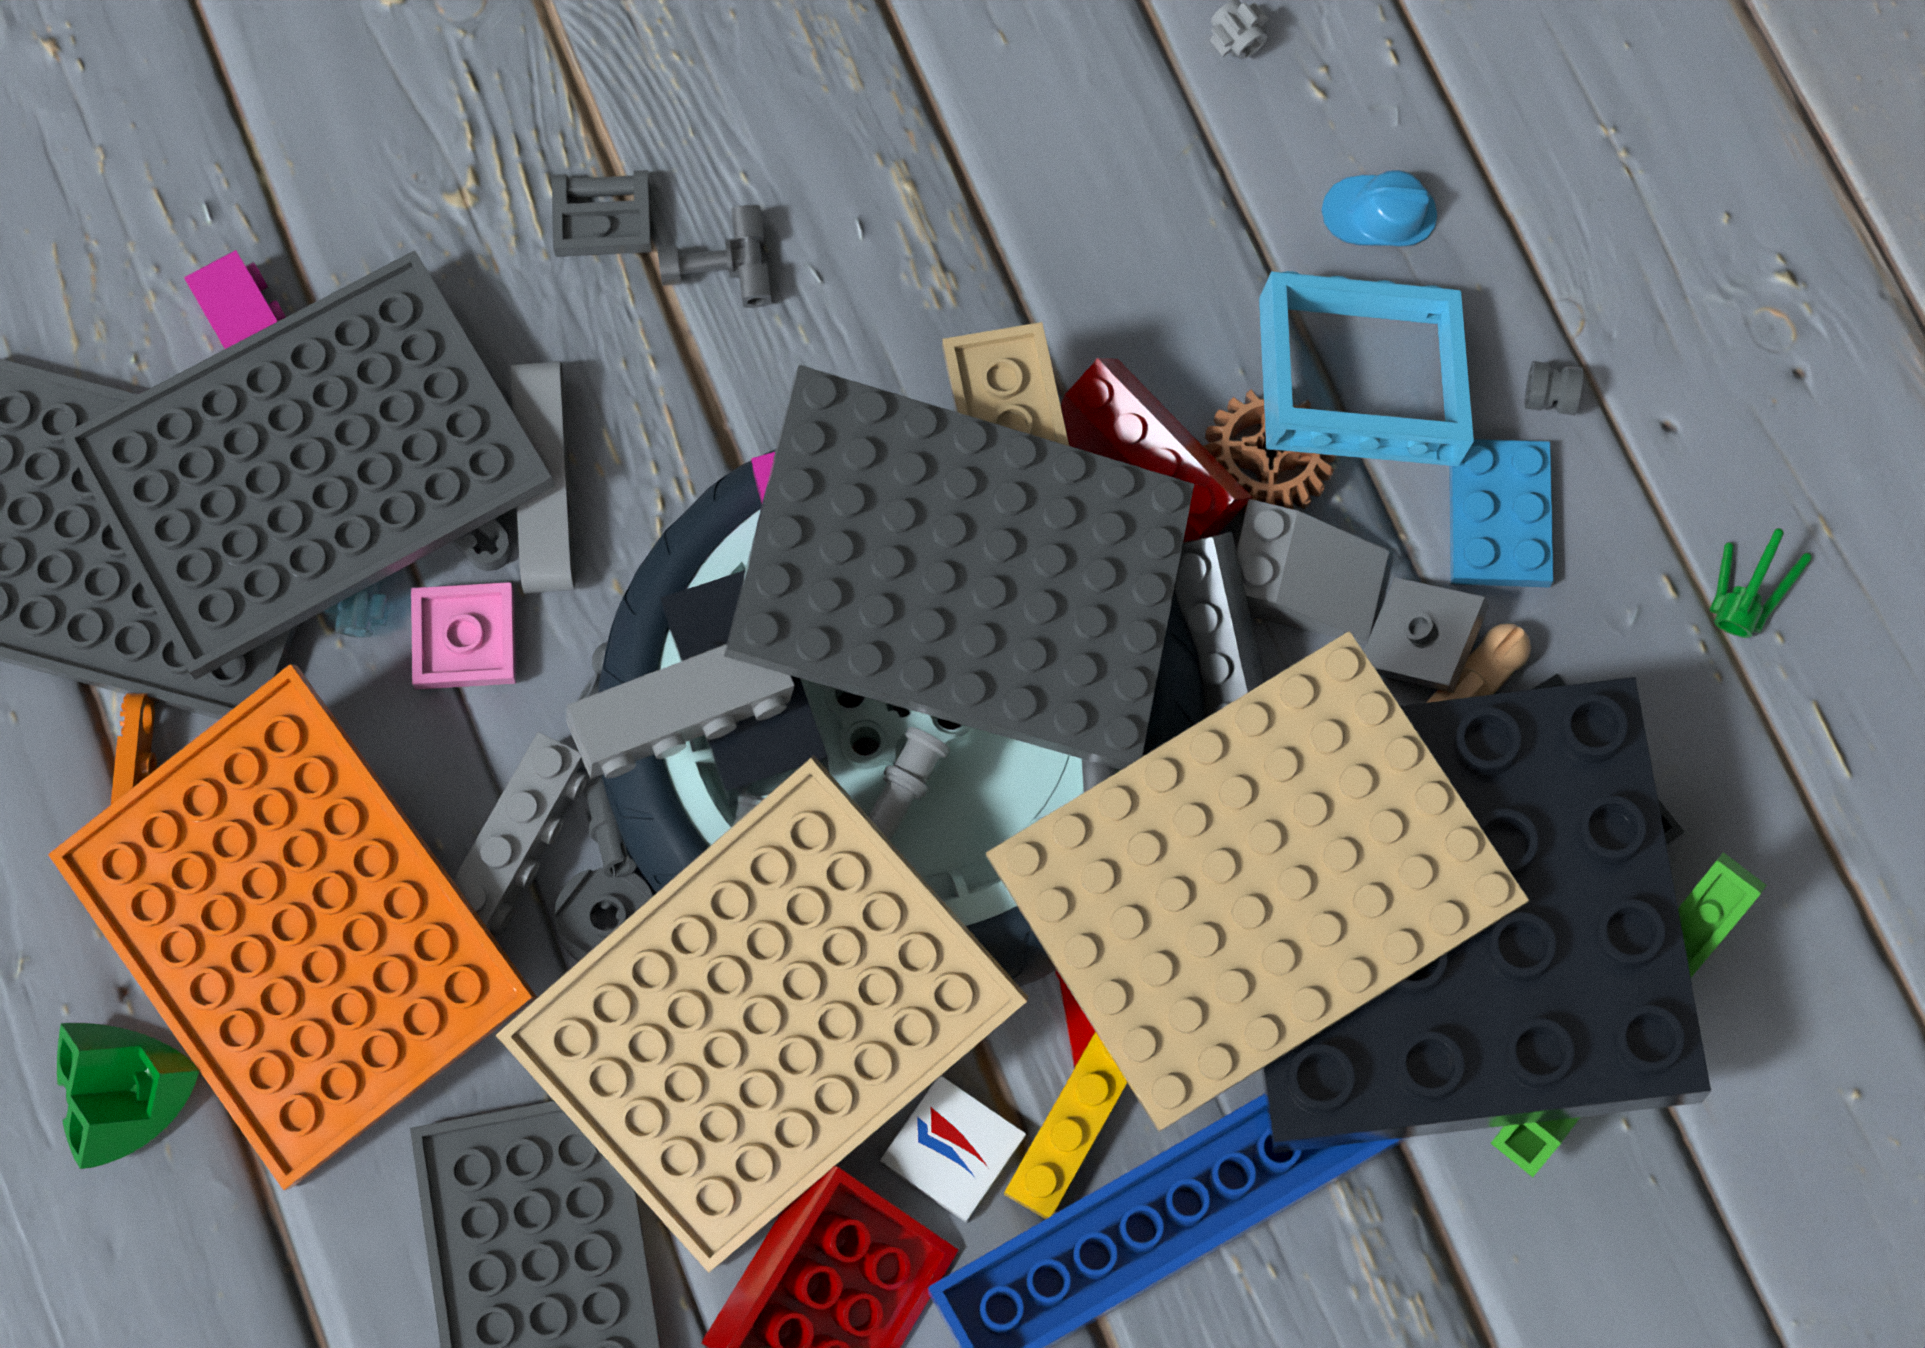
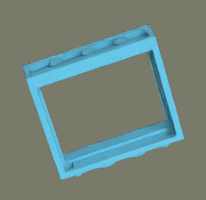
[1259,271,1474,466]

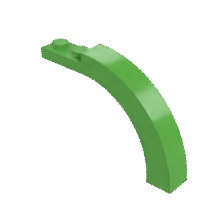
[1490,852,1767,1177]

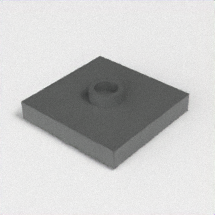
[1363,577,1490,693]

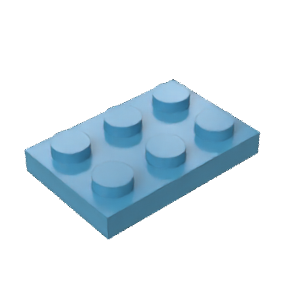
[1449,439,1553,588]

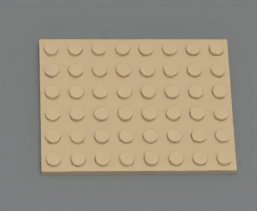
[986,631,1529,1132]
[496,755,1028,1273]

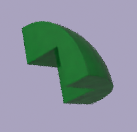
[57,1023,199,1170]

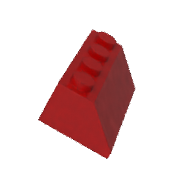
[1060,358,1252,542]

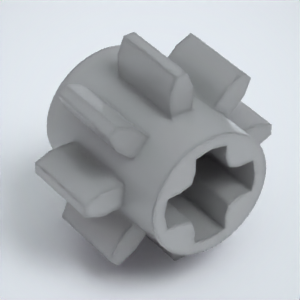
[1210,0,1269,59]

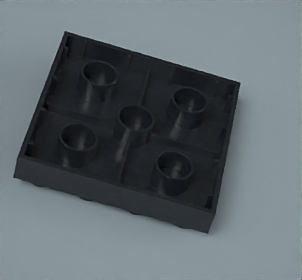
[1261,677,1711,1153]

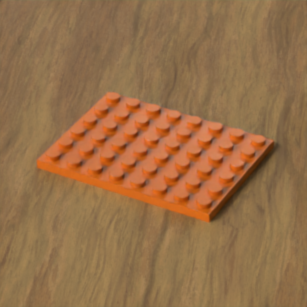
[48,664,538,1191]

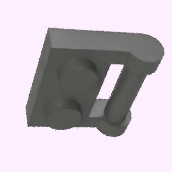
[552,170,652,257]

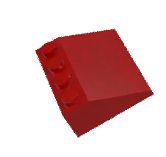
[701,1166,959,1348]

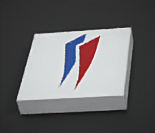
[880,1075,1026,1223]

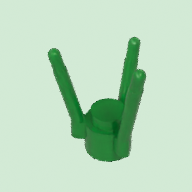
[1709,528,1812,638]

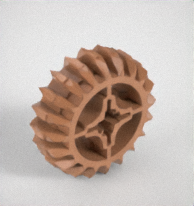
[1203,389,1336,513]

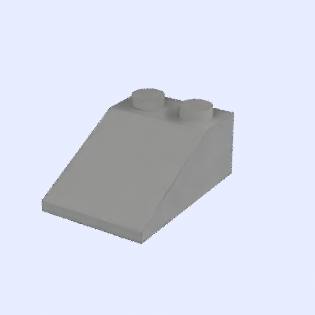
[1236,499,1389,645]

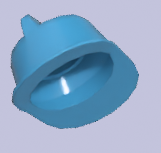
[1322,170,1437,247]

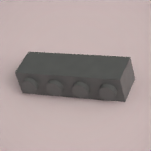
[1174,532,1265,719]

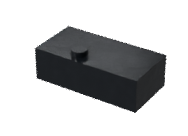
[660,570,830,807]

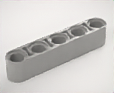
[511,361,575,594]

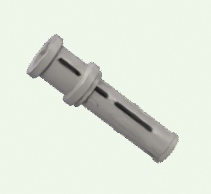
[868,727,950,840]

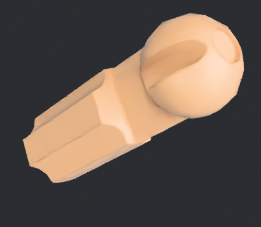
[1426,624,1531,703]

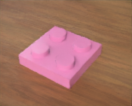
[411,582,516,690]

